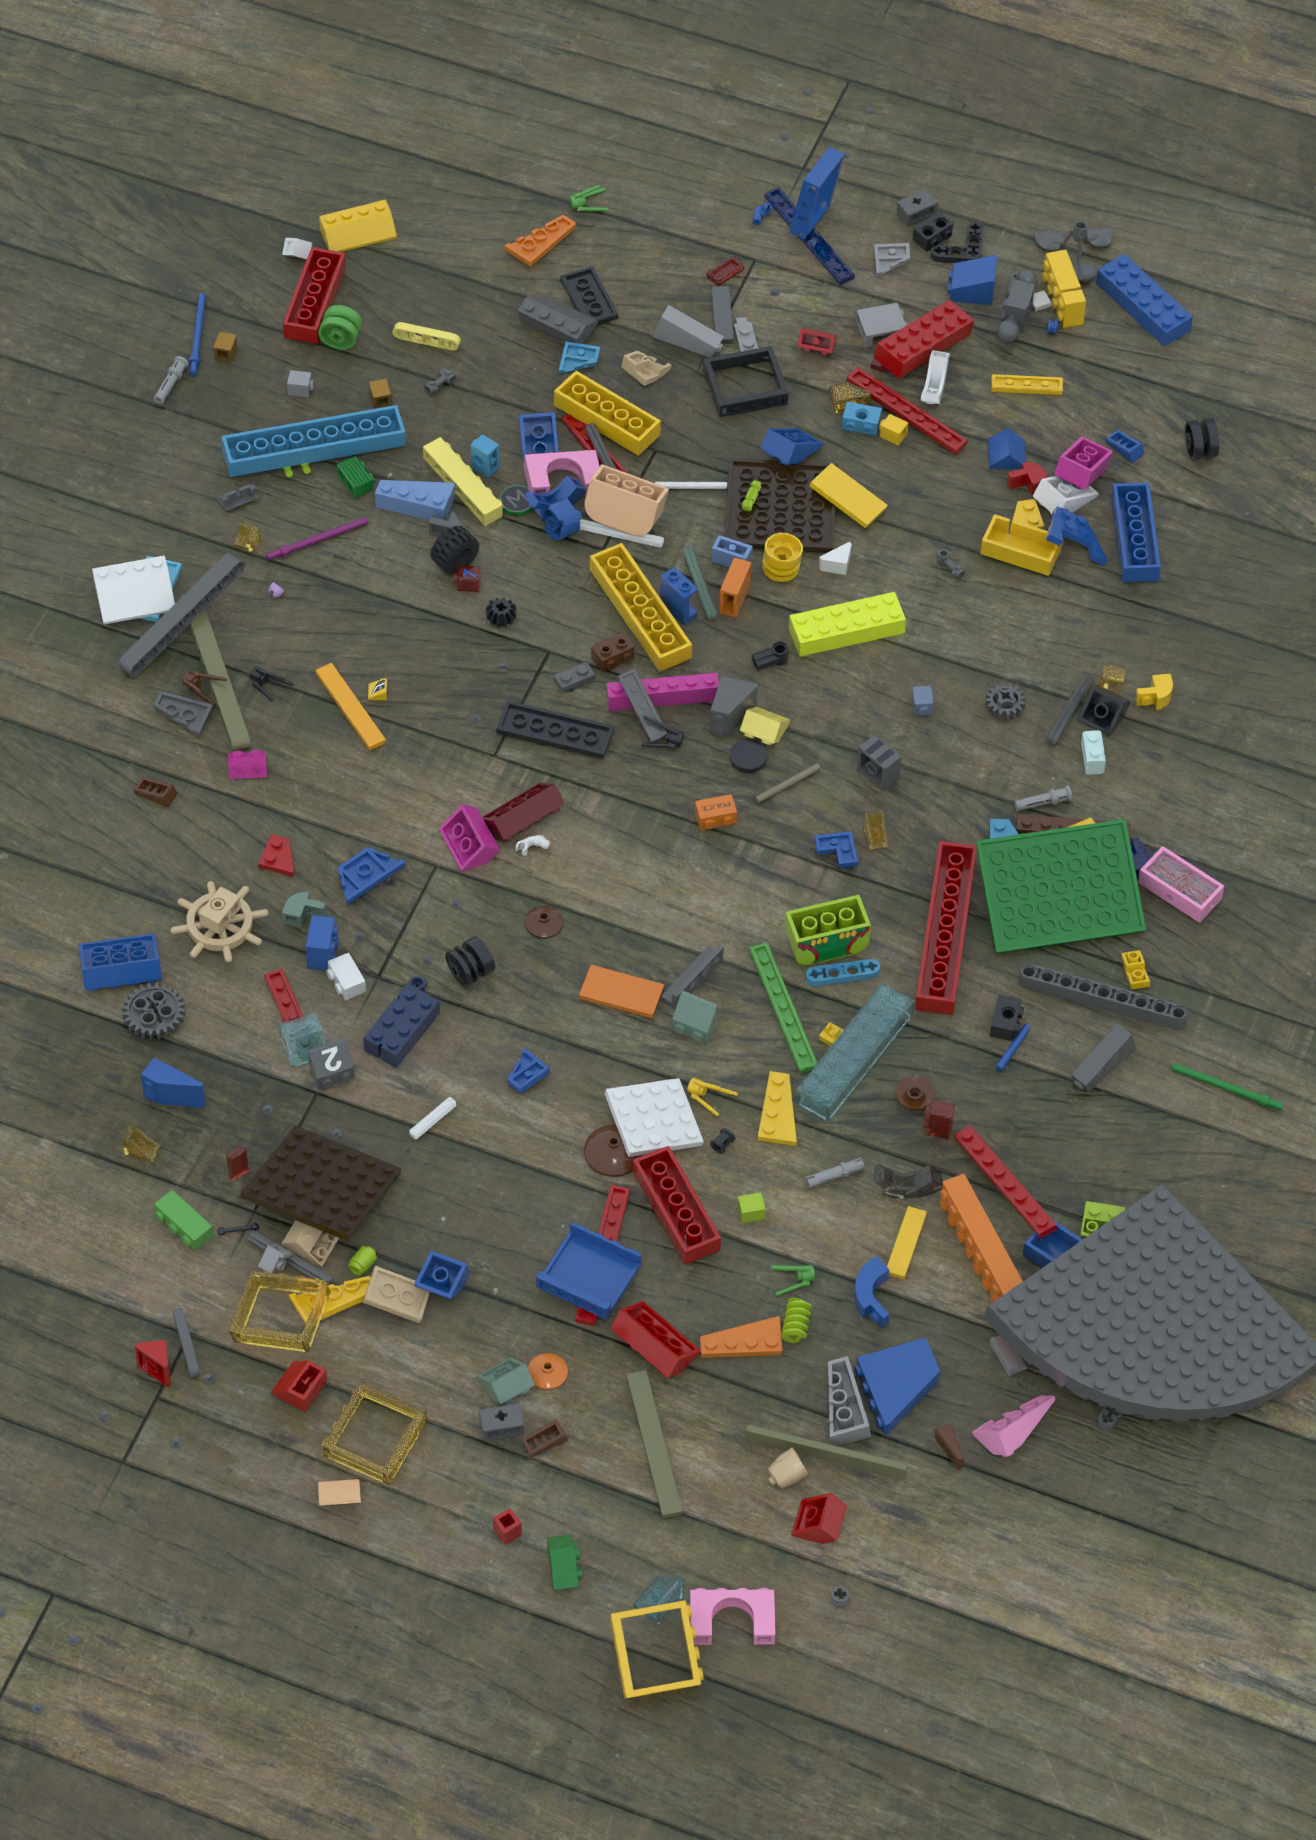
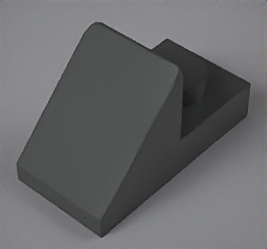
[429,511,463,536]

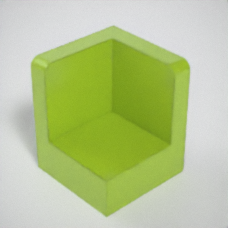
[737,1193,766,1223]

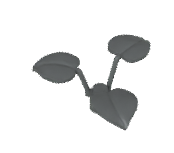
[1034,221,1113,281]

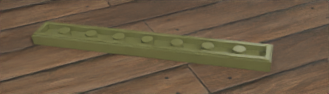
[626,1370,683,1519]
[745,1425,907,1480]

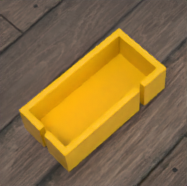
[1042,250,1086,328]
[981,514,1062,576]

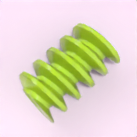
[781,1298,812,1343]

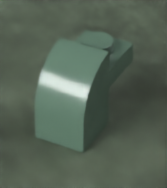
[282,892,326,928]

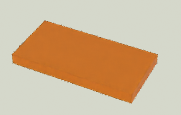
[579,965,664,1019]

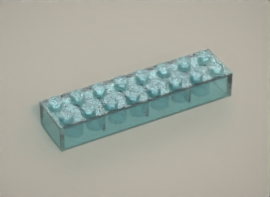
[796,983,914,1121]

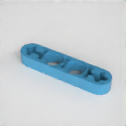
[806,959,880,986]

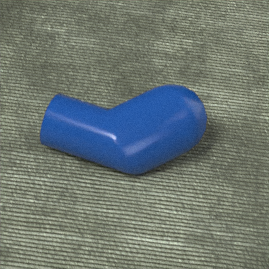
[753,203,772,225]

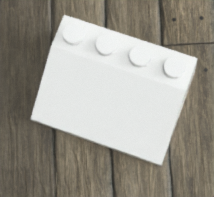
[92,555,175,624]

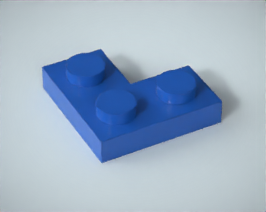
[814,831,858,868]

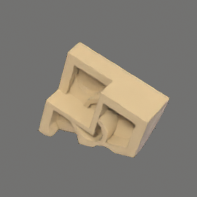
[621,351,672,386]

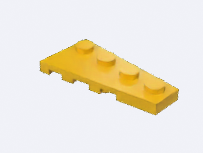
[758,1071,797,1146]
[289,1276,371,1327]

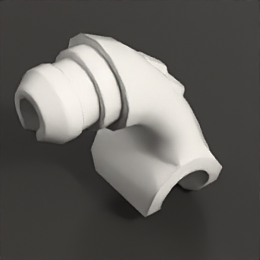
[516,835,550,856]

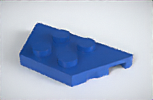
[338,847,405,904]

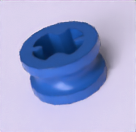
[1047,318,1058,335]

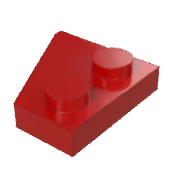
[258,834,294,877]

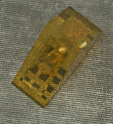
[829,382,870,413]

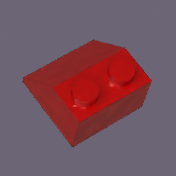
[791,1493,847,1544]

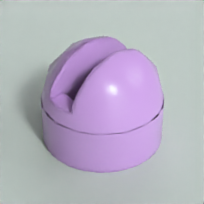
[268,582,285,598]

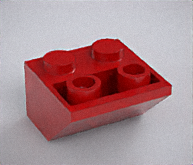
[271,1360,327,1412]

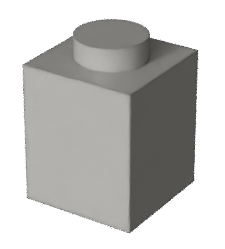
[287,370,315,398]

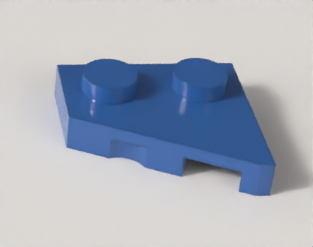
[507,1048,550,1094]

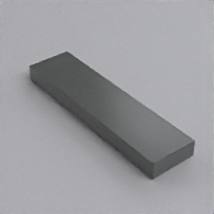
[711,286,733,344]
[617,668,668,743]

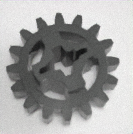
[985,683,1026,720]

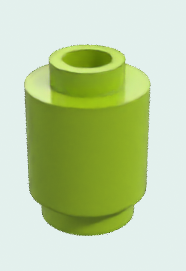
[348,1246,377,1276]

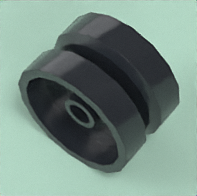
[1185,418,1219,460]

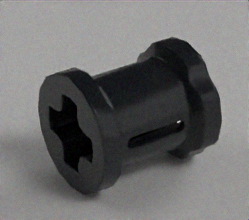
[710,1128,736,1154]

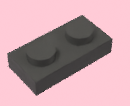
[554,662,595,692]

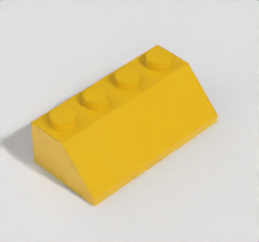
[319,199,397,252]

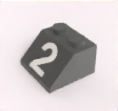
[308,1038,355,1090]

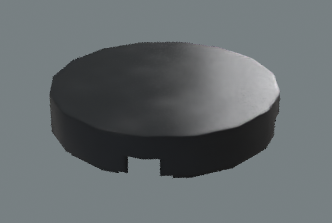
[730,739,767,773]

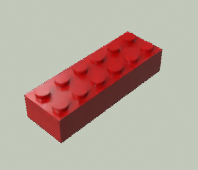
[283,247,346,344]
[874,300,974,378]
[633,1146,721,1265]

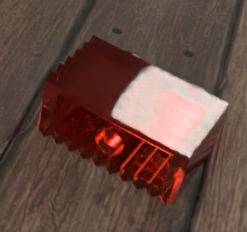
[923,1099,955,1140]

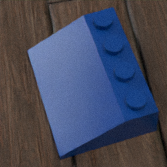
[78,933,162,991]

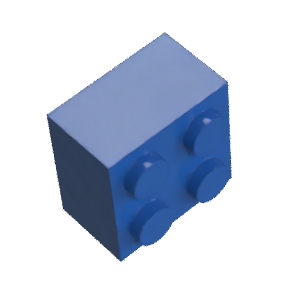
[306,915,339,971]

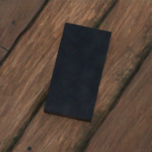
[560,266,619,326]

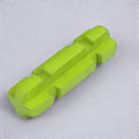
[742,480,761,511]

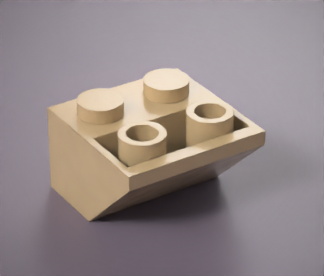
[282,1220,339,1267]

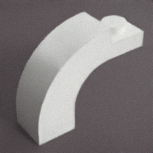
[921,350,950,404]

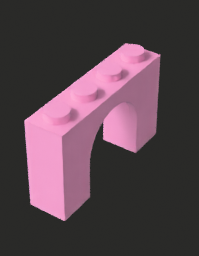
[523,450,599,496]
[690,1588,775,1645]

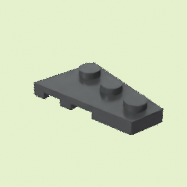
[154,691,213,737]

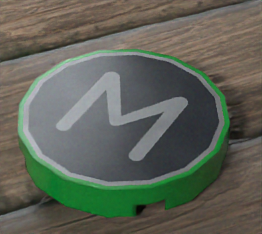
[499,485,533,516]

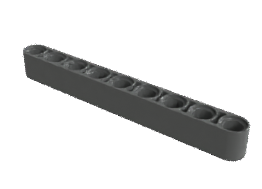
[118,553,245,677]
[1019,963,1187,1030]

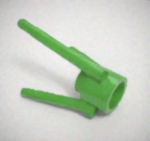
[570,185,609,212]
[770,1265,815,1296]

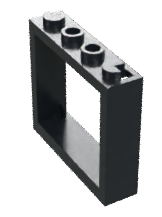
[703,346,789,418]

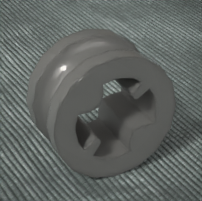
[831,1585,850,1607]

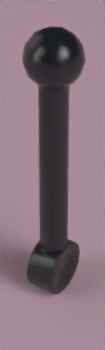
[217,1223,259,1236]

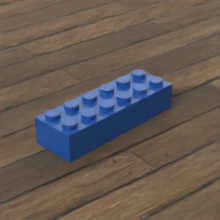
[1096,254,1193,347]
[1111,482,1161,582]

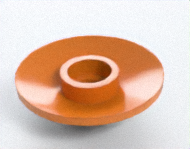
[528,1353,568,1390]

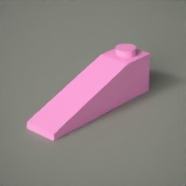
[972,1395,1056,1457]

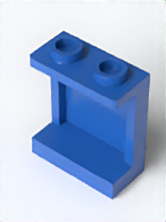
[660,567,698,626]

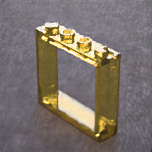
[229,1271,331,1352]
[322,1382,427,1485]

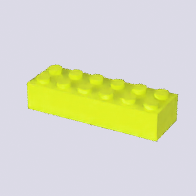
[789,592,906,657]

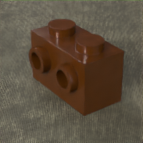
[591,632,634,673]

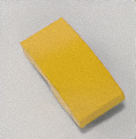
[1121,950,1150,990]

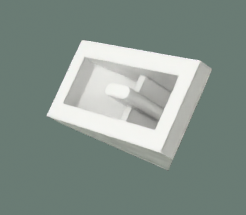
[819,542,852,575]

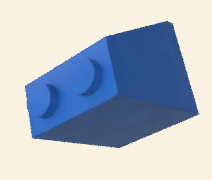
[947,255,997,305]

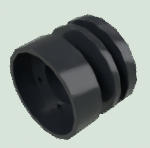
[445,936,495,987]

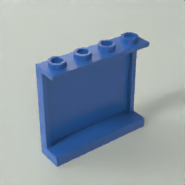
[536,1222,642,1320]

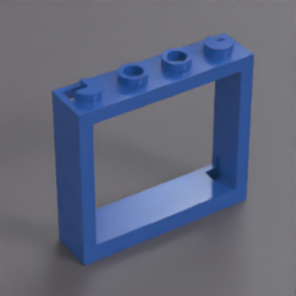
[789,147,845,240]

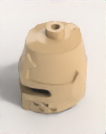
[768,1447,809,1489]

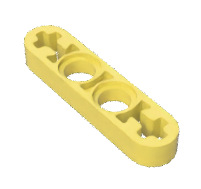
[392,322,461,350]

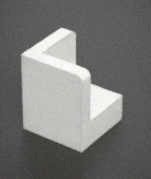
[282,238,312,260]

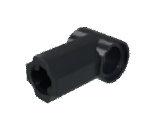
[751,641,789,670]

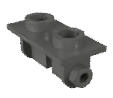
[218,483,259,512]

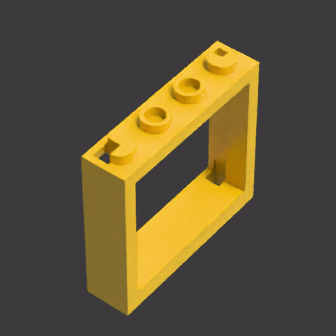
[609,1600,704,1699]

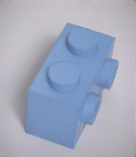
[712,535,753,568]

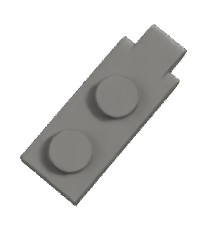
[733,317,758,352]

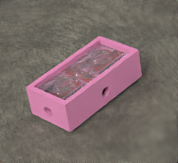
[1138,846,1224,923]

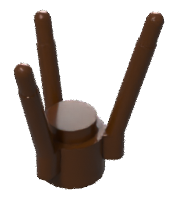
[182,671,227,706]

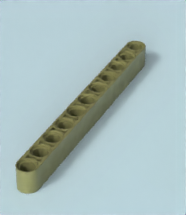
[181,594,251,752]

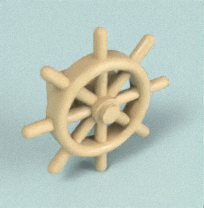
[170,881,269,963]

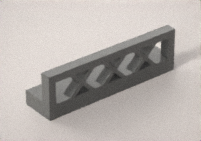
[661,944,724,1010]

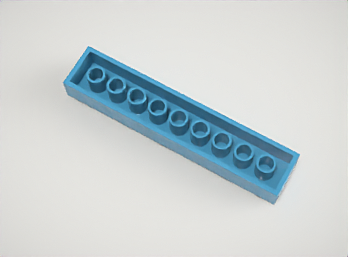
[222,405,406,477]

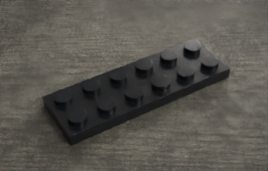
[496,700,614,759]

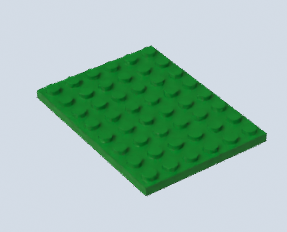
[975,819,1146,954]

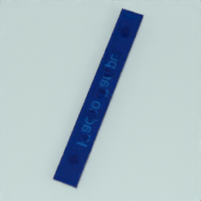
[764,187,855,285]

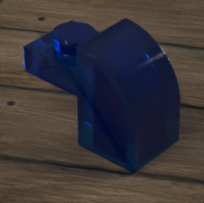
[1130,837,1154,880]

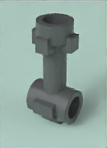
[424,368,456,395]
[937,549,966,579]

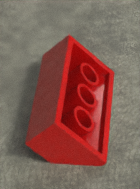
[611,1301,701,1378]

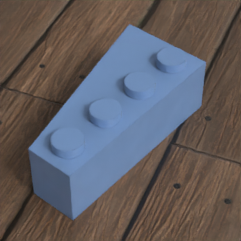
[375,480,455,521]

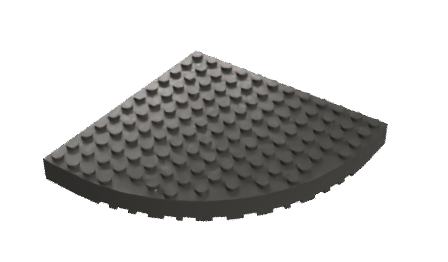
[984,1184,1316,1422]

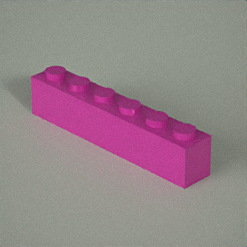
[607,673,719,711]

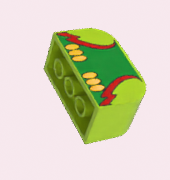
[785,895,871,965]

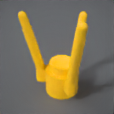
[687,1078,738,1116]

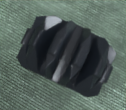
[486,597,517,628]

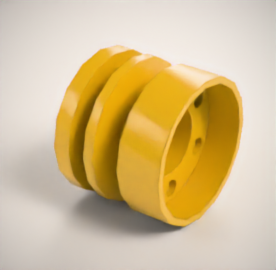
[762,533,803,582]

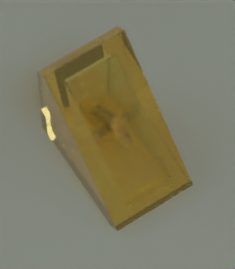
[863,809,888,850]
[122,1123,160,1162]

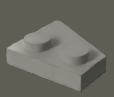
[874,243,910,277]

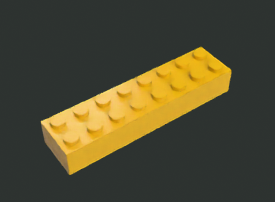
[590,543,692,672]

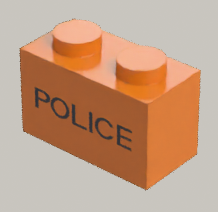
[695,794,737,830]

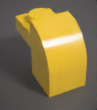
[1135,674,1173,710]

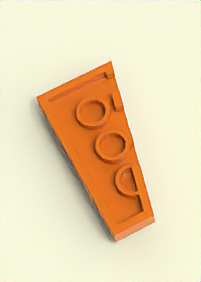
[504,215,576,267]
[700,1316,782,1358]

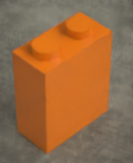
[719,558,751,618]

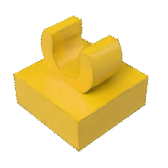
[819,1022,846,1048]

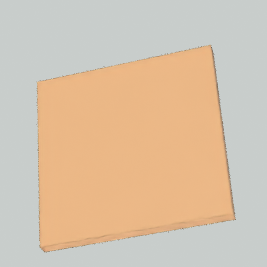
[318,1479,361,1506]

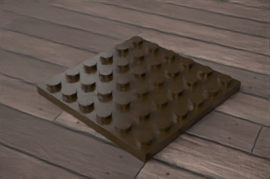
[725,458,838,552]
[240,1125,401,1241]

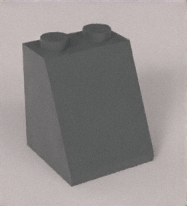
[710,676,758,737]

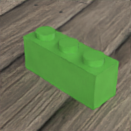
[154,1190,213,1251]

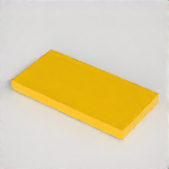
[809,463,888,528]

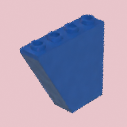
[854,1337,940,1435]

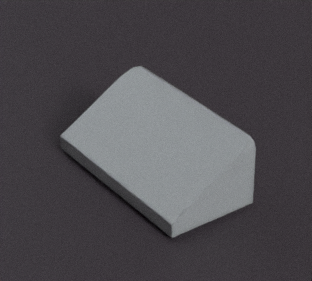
[990,1336,1027,1376]

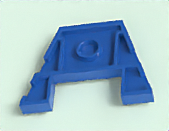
[1046,506,1108,566]

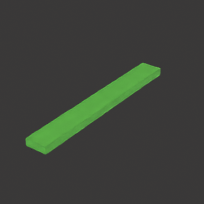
[749,942,818,1074]

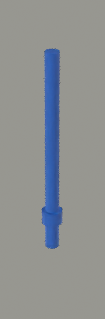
[189,293,206,376]

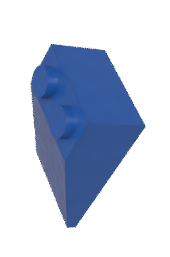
[518,412,559,465]
[761,428,824,465]
[141,1058,206,1108]

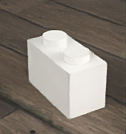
[326,953,366,1000]

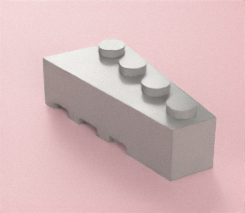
[828,1356,871,1446]

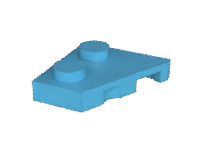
[559,341,601,374]

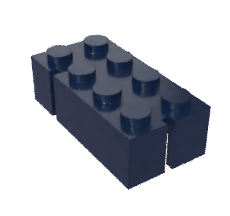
[363,983,440,1068]

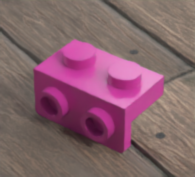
[228,750,267,779]

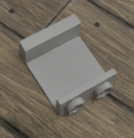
[856,303,908,348]

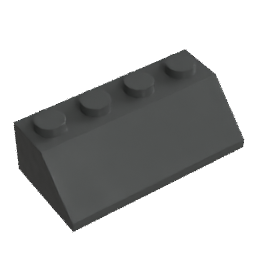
[517,292,598,344]

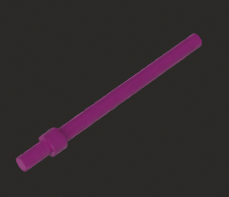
[266,517,368,560]

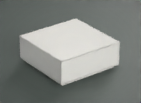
[1033,291,1051,311]

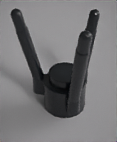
[250,666,293,701]
[641,716,684,749]

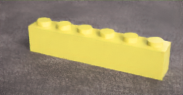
[423,437,503,526]

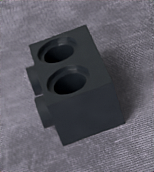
[913,212,953,252]

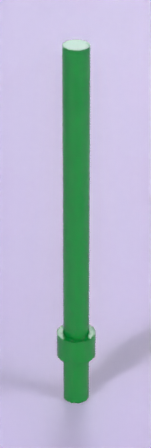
[1172,1063,1284,1111]

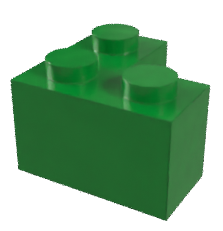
[546,1535,582,1590]

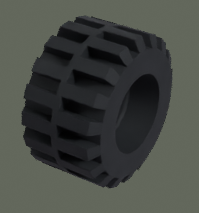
[430,525,480,575]

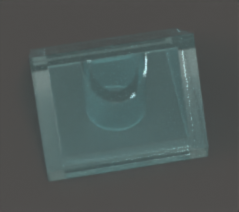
[633,1576,685,1624]

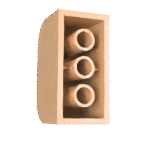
[585,464,669,536]

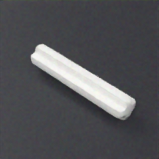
[409,1097,456,1139]

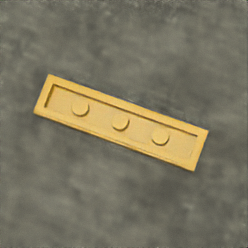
[991,374,1063,395]
[887,1206,927,1280]

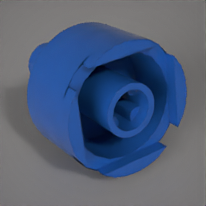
[541,498,582,540]

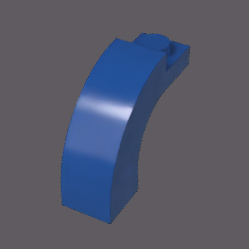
[525,475,587,516]
[854,1256,889,1328]

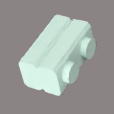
[1081,731,1106,775]

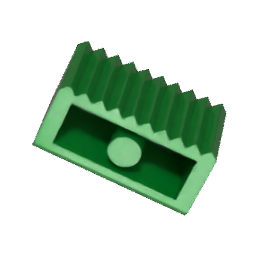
[337,456,375,498]

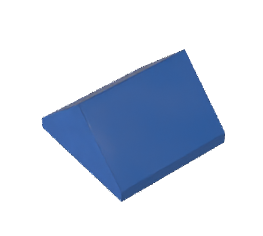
[988,428,1025,469]

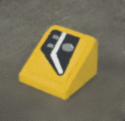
[368,678,387,700]

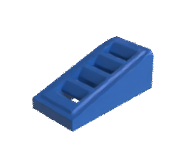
[1105,430,1144,463]

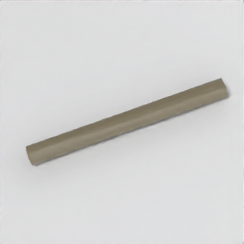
[755,763,821,803]

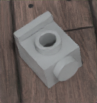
[258,1243,293,1277]

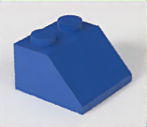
[414,1251,470,1300]

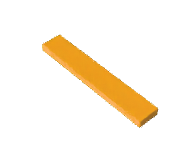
[315,663,386,751]

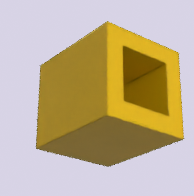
[879,414,908,446]

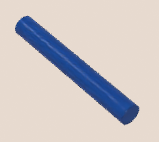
[996,1024,1031,1071]

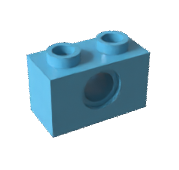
[842,402,882,436]
[471,434,500,478]

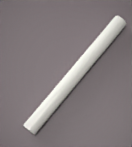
[655,482,727,489]

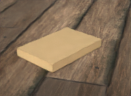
[363,1266,430,1323]

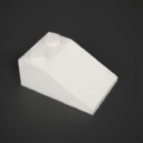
[1033,476,1099,515]

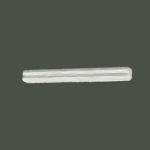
[580,519,664,548]

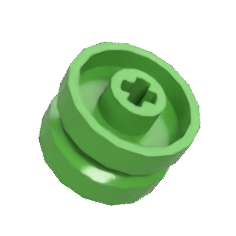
[318,305,362,350]

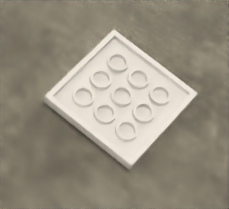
[605,1078,704,1157]

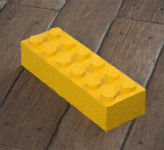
[554,371,661,456]

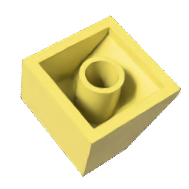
[740,707,791,745]

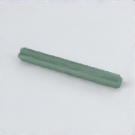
[683,546,717,620]

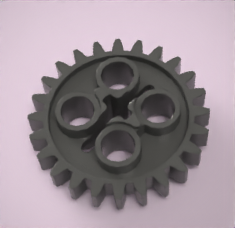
[122,982,186,1040]

